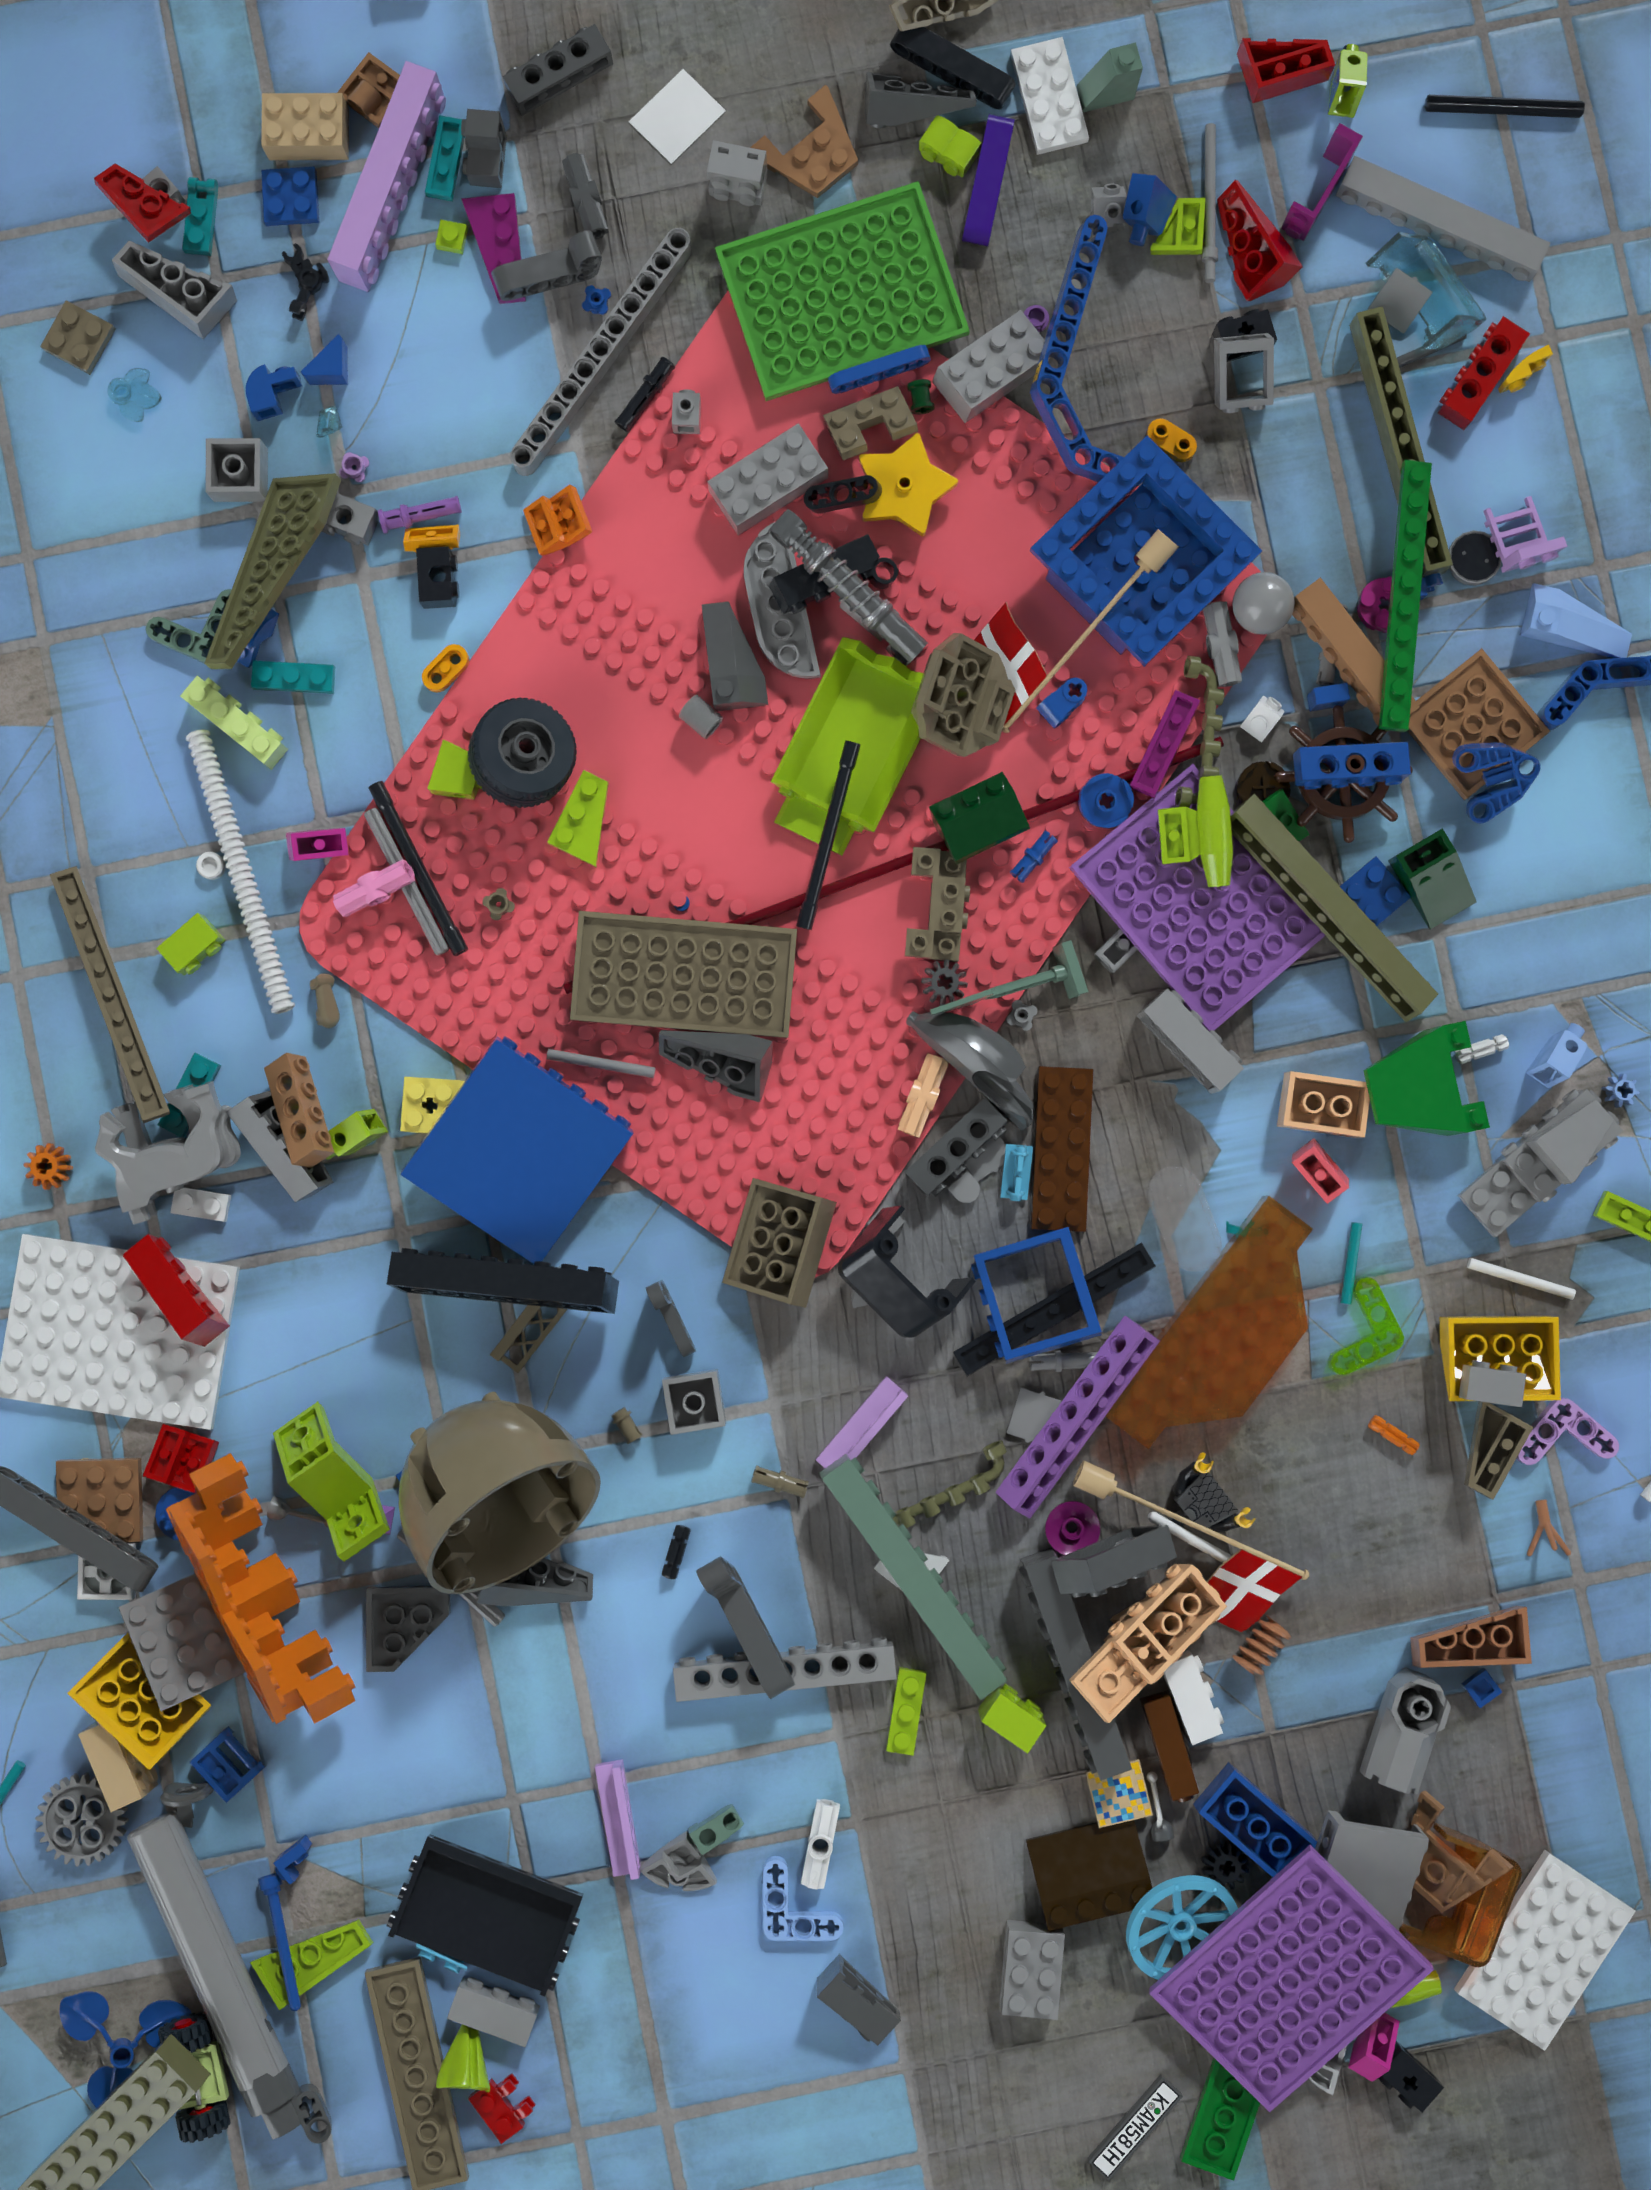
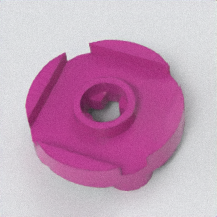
[1357,576,1392,633]

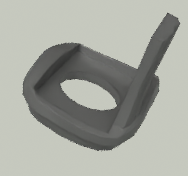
[160,1782,214,1828]

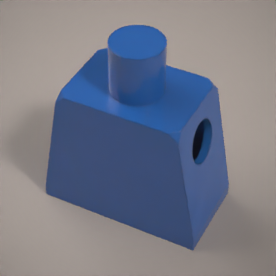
[1123,173,1177,246]

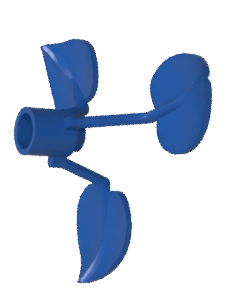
[59,1991,192,2108]

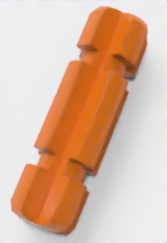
[1368,1415,1420,1455]

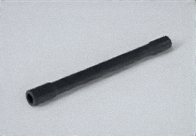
[796,740,861,930]
[368,781,468,956]

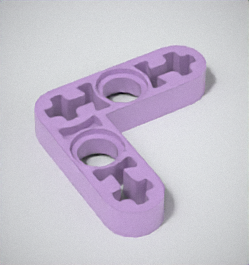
[1516,1398,1619,1465]

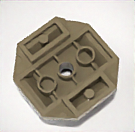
[911,633,1015,757]

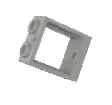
[1214,333,1274,413]

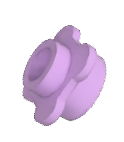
[339,452,369,483]

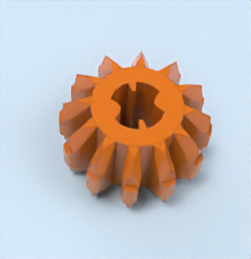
[23,1143,73,1190]

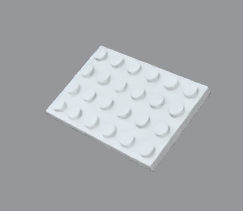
[1454,1850,1636,2051]

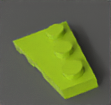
[547,770,609,868]

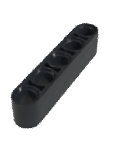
[889,27,1016,110]

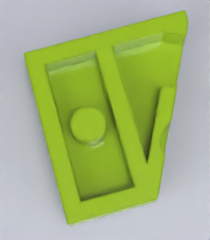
[1150,198,1206,255]

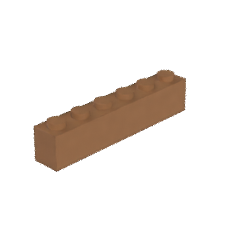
[1292,577,1420,732]

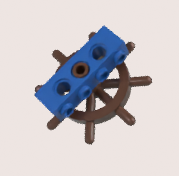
[1274,705,1413,843]

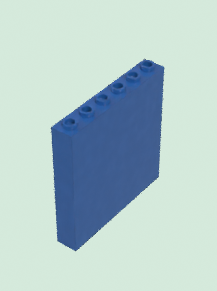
[400,1036,633,1264]

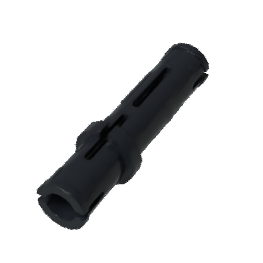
[614,357,676,432]

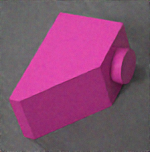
[286,828,349,861]
[1348,2013,1400,2082]

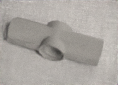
[1203,601,1242,687]

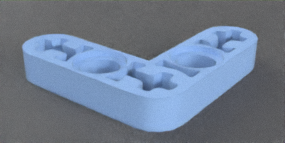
[763,1856,844,1941]

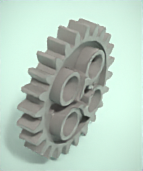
[35,1772,129,1867]

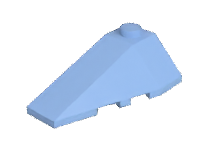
[1520,583,1632,659]

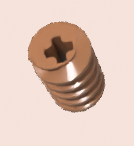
[1232,1615,1291,1676]

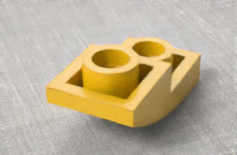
[1498,345,1553,393]

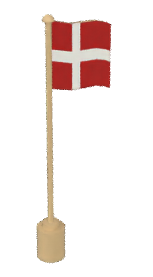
[974,529,1179,733]
[1073,1460,1309,1632]

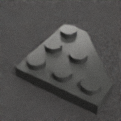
[366,1586,451,1672]

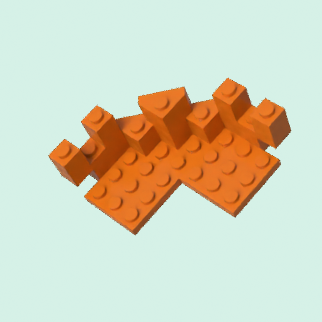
[166,1453,356,1724]

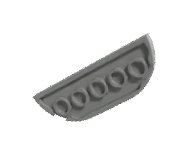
[744,522,821,679]

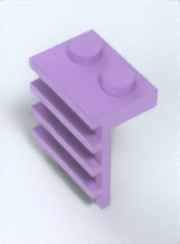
[1483,496,1567,573]

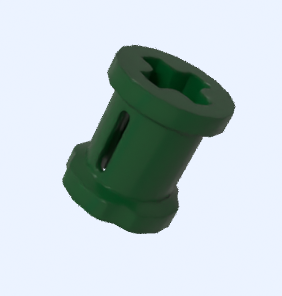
[907,379,935,415]

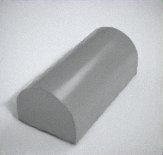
[1094,929,1138,973]

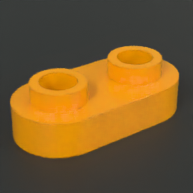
[1146,418,1197,462]
[422,644,469,693]

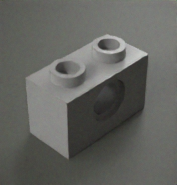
[322,493,379,546]

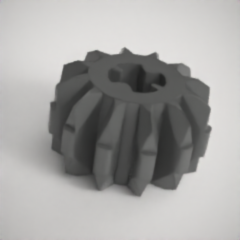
[921,960,968,1006]

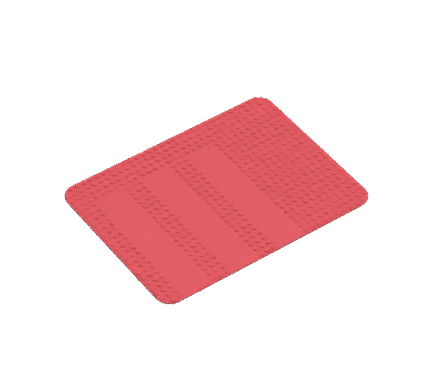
[299,291,1267,1277]

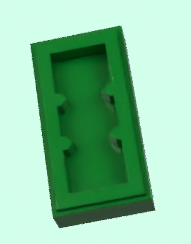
[1262,789,1310,842]

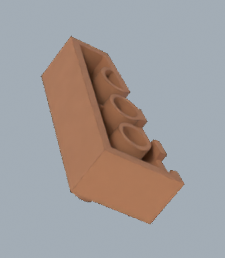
[1410,1606,1532,1668]

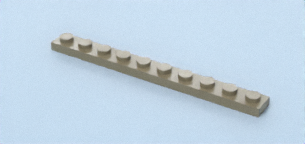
[50,866,170,1123]

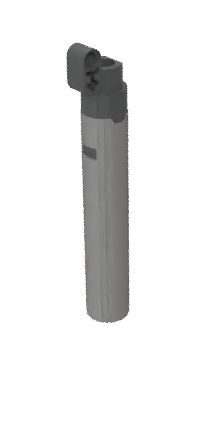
[127,1811,332,2144]

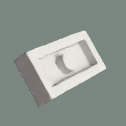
[171,1187,231,1222]

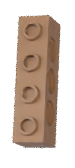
[264,1053,334,1168]

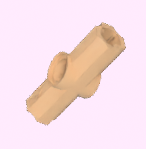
[898,1053,949,1138]

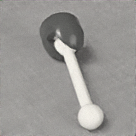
[1147,1771,1175,1842]

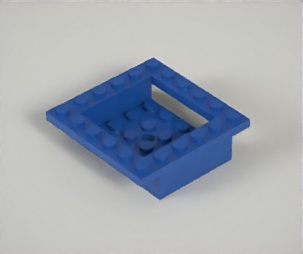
[1030,435,1262,667]

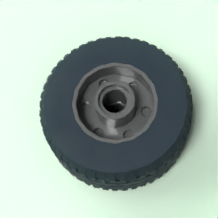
[468,697,577,808]

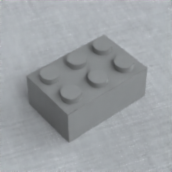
[999,1920,1065,2020]

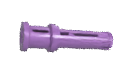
[378,496,462,534]

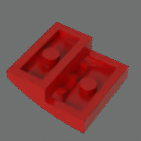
[143,1424,219,1494]

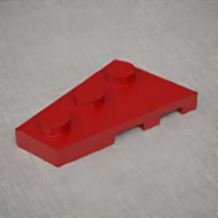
[94,163,191,243]

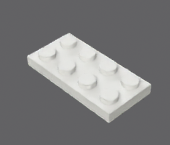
[1010,37,1089,155]

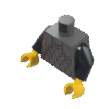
[1168,1452,1256,1532]

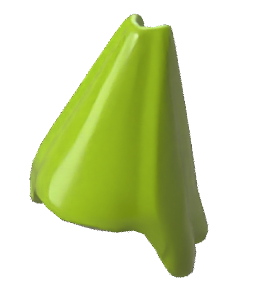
[436,2024,490,2092]

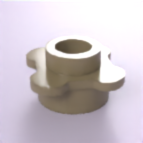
[482,888,515,920]

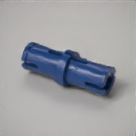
[1010,831,1058,883]

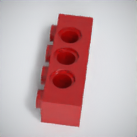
[1438,316,1530,430]

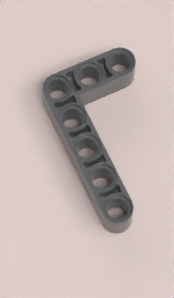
[696,1556,795,1699]

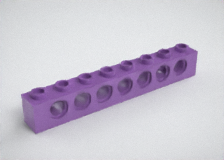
[995,1316,1160,1518]

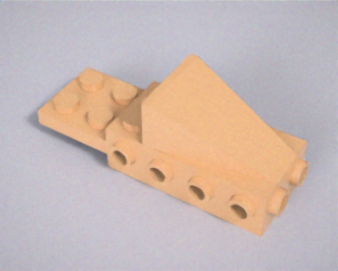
[1069,1564,1227,1723]

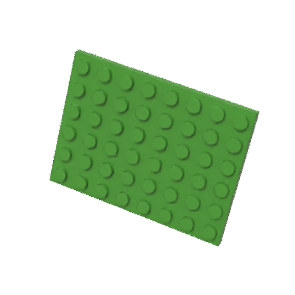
[715,181,970,401]

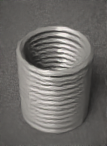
[679,695,723,739]

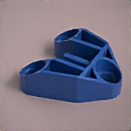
[1452,742,1541,824]

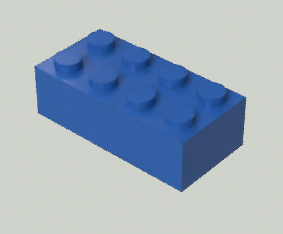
[1193,1762,1317,1877]

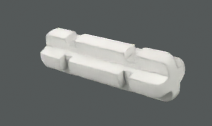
[1455,1034,1509,1064]

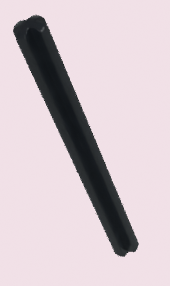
[1424,94,1585,118]

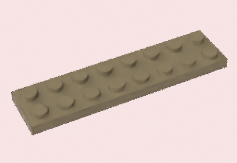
[365,1956,469,2190]

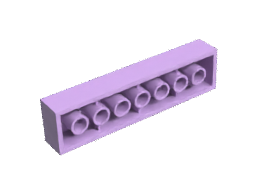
[327,61,446,292]

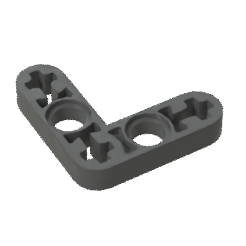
[646,1280,696,1357]

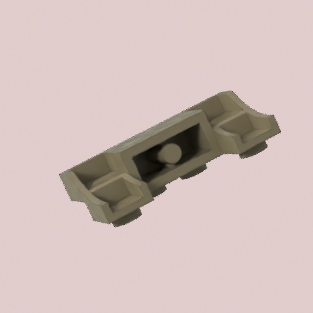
[905,847,970,963]

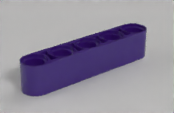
[962,114,1015,247]

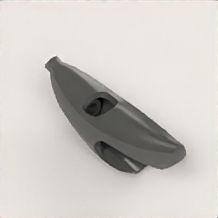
[906,1011,1034,1130]

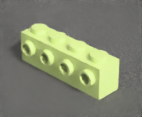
[180,675,288,770]

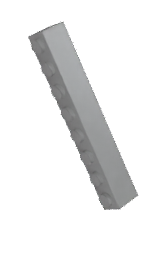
[1336,155,1550,282]

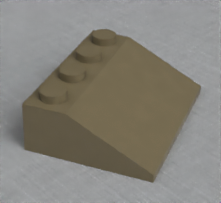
[722,1178,837,1308]

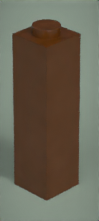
[1140,1691,1199,1802]

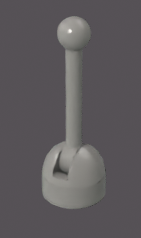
[267,1496,329,1528]

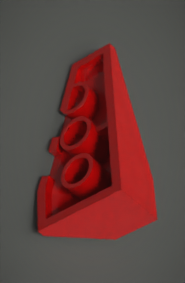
[1217,180,1303,301]

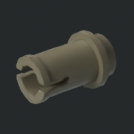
[611,1407,643,1444]

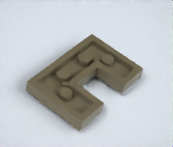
[823,386,918,460]

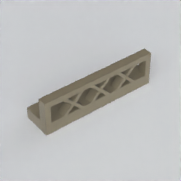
[490,1266,567,1373]

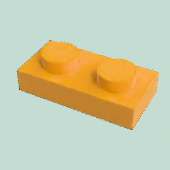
[403,525,460,552]

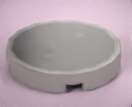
[1449,530,1501,586]

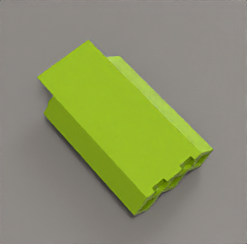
[771,637,923,856]

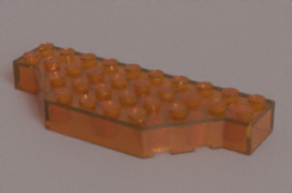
[1105,1196,1313,1449]

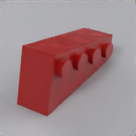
[122,1234,230,1347]

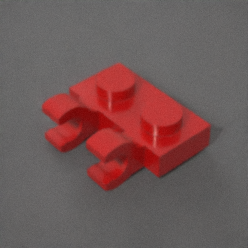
[468,2073,536,2144]

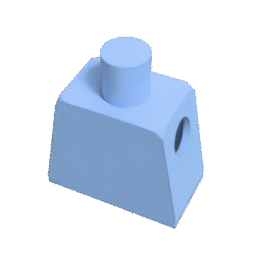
[1526,1023,1587,1088]

